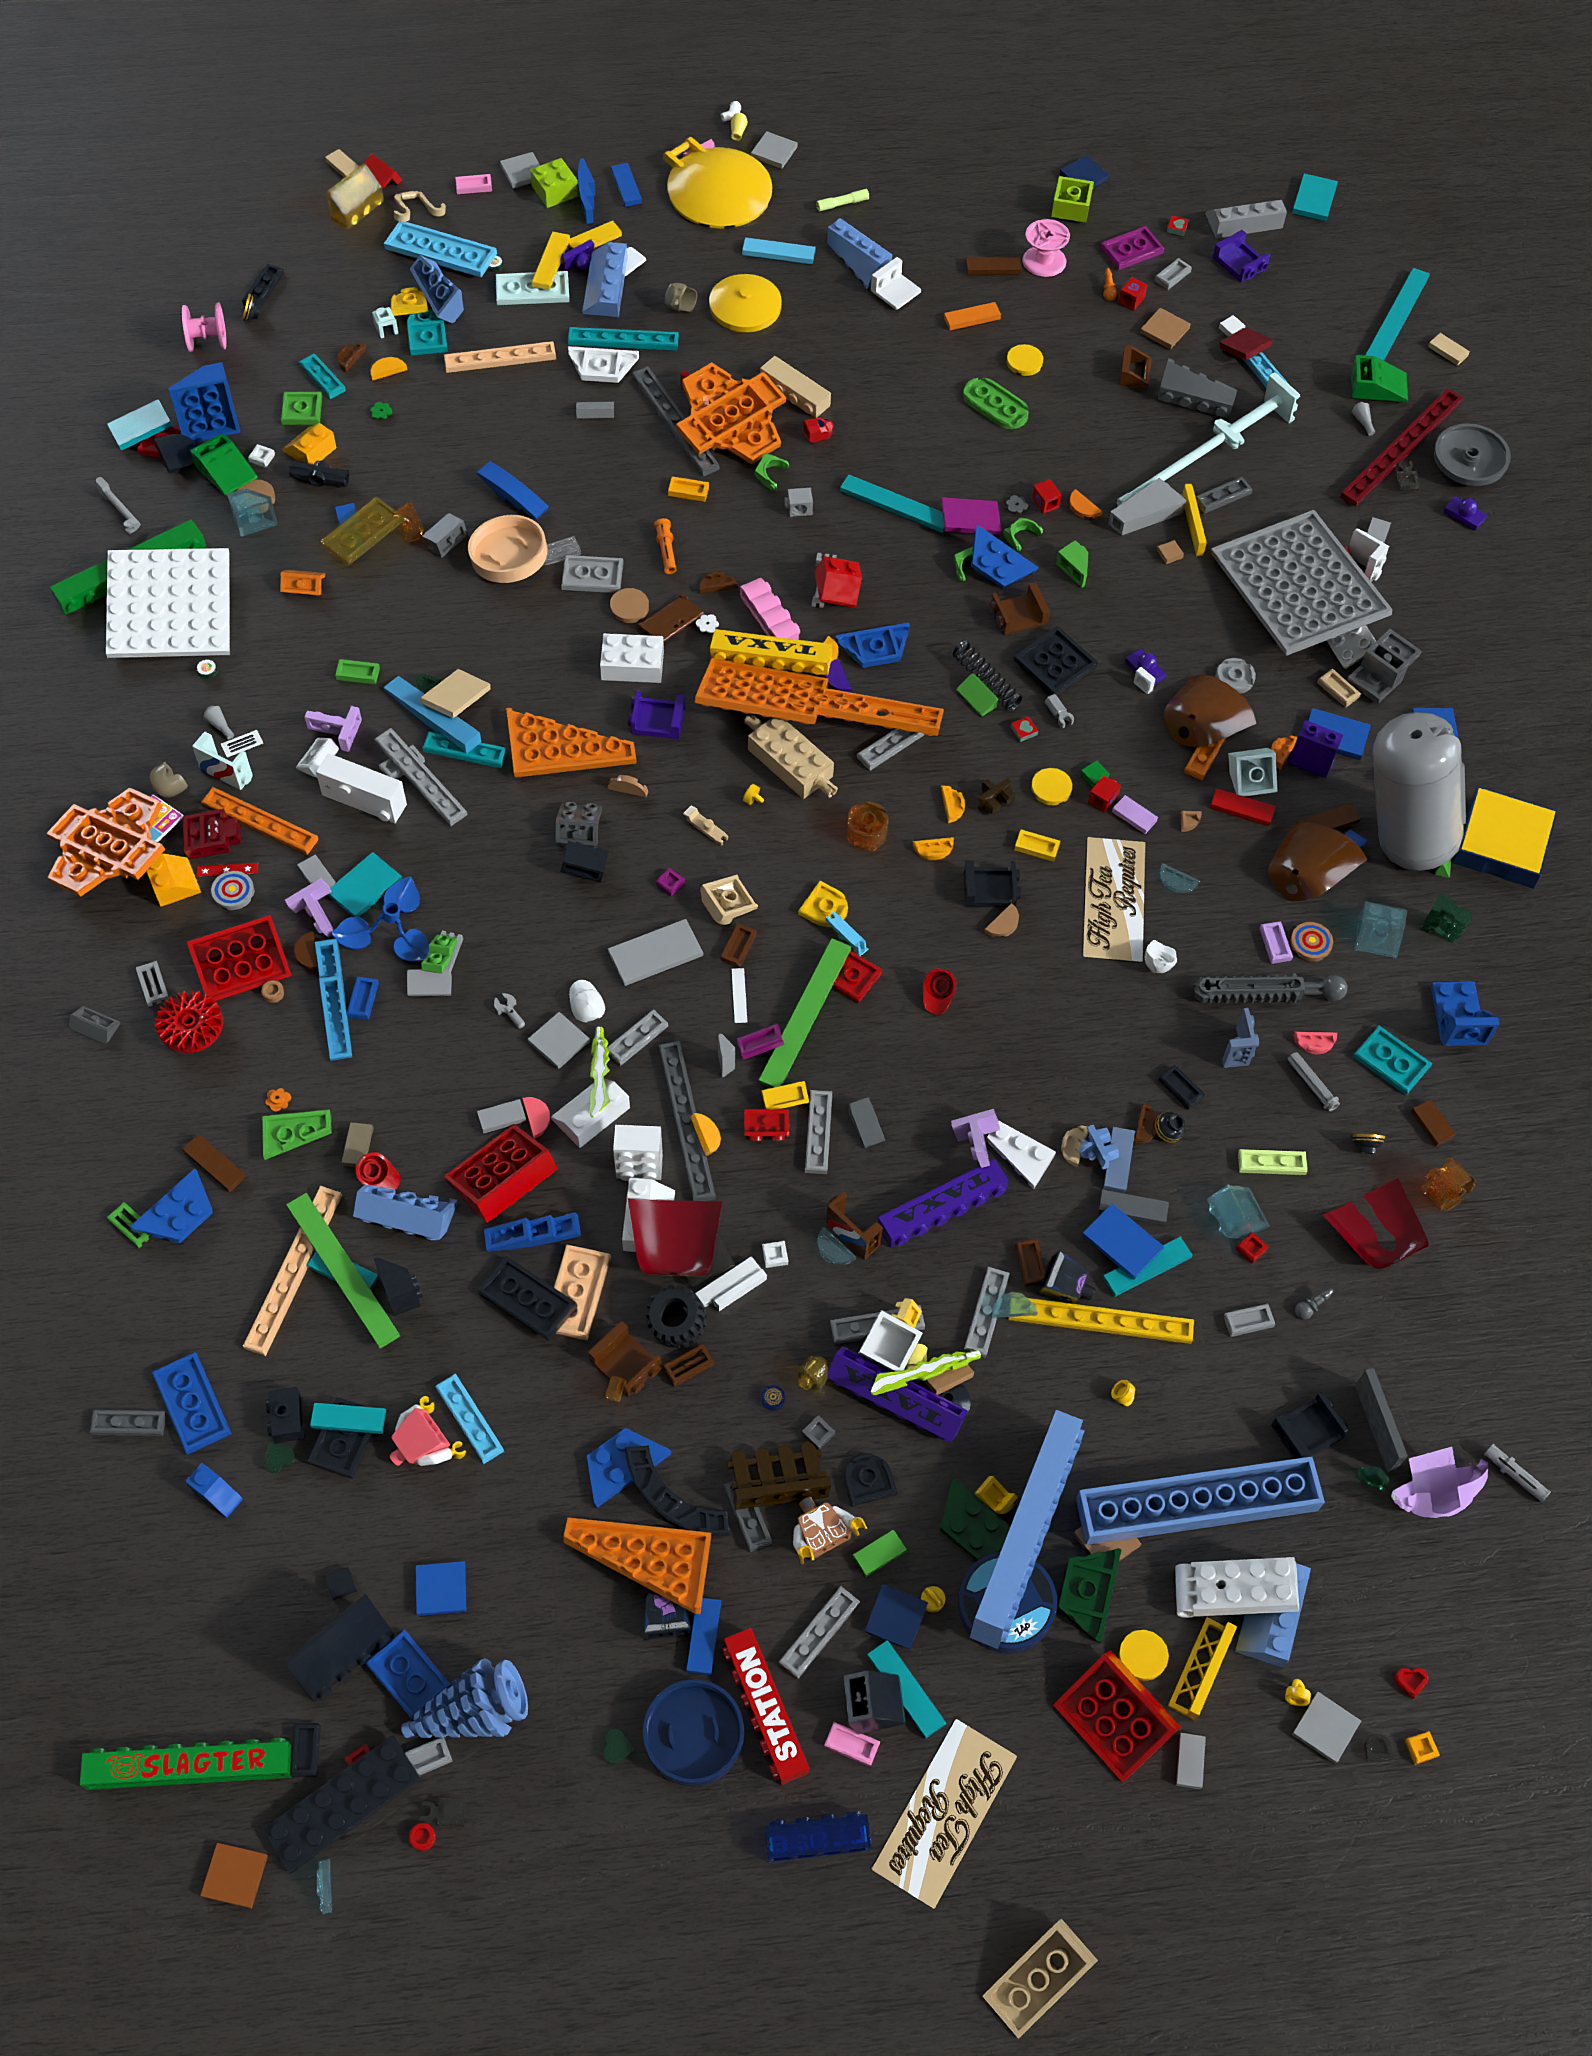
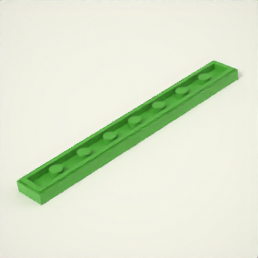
[759,939,851,1088]
[286,1193,400,1349]

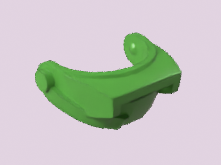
[754,454,789,490]
[1003,518,1043,552]
[954,547,973,582]

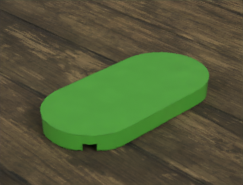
[963,378,1029,429]

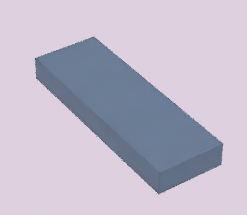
[1103,1127,1135,1193]

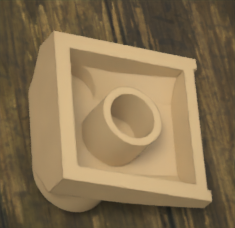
[700,875,758,925]

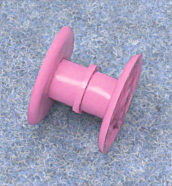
[1022,219,1070,277]
[182,302,226,352]

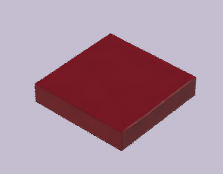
[1220,327,1272,360]

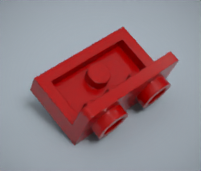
[744,1109,789,1141]

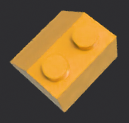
[282,423,336,464]
[146,854,201,907]

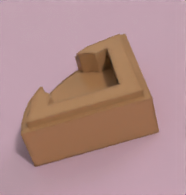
[1180,811,1202,832]

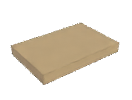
[421,669,490,718]

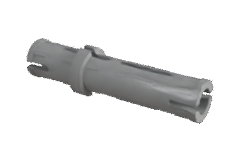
[1484,1444,1551,1503]

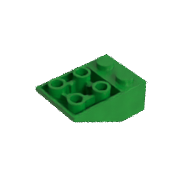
[1351,355,1408,402]
[190,433,258,495]

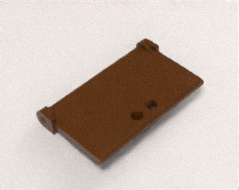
[638,593,704,642]

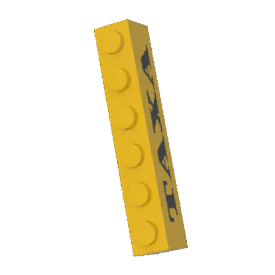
[710,629,832,675]

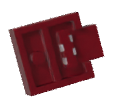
[183,809,242,860]

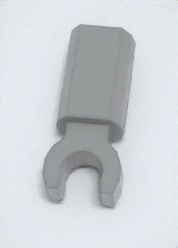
[1045,694,1074,729]

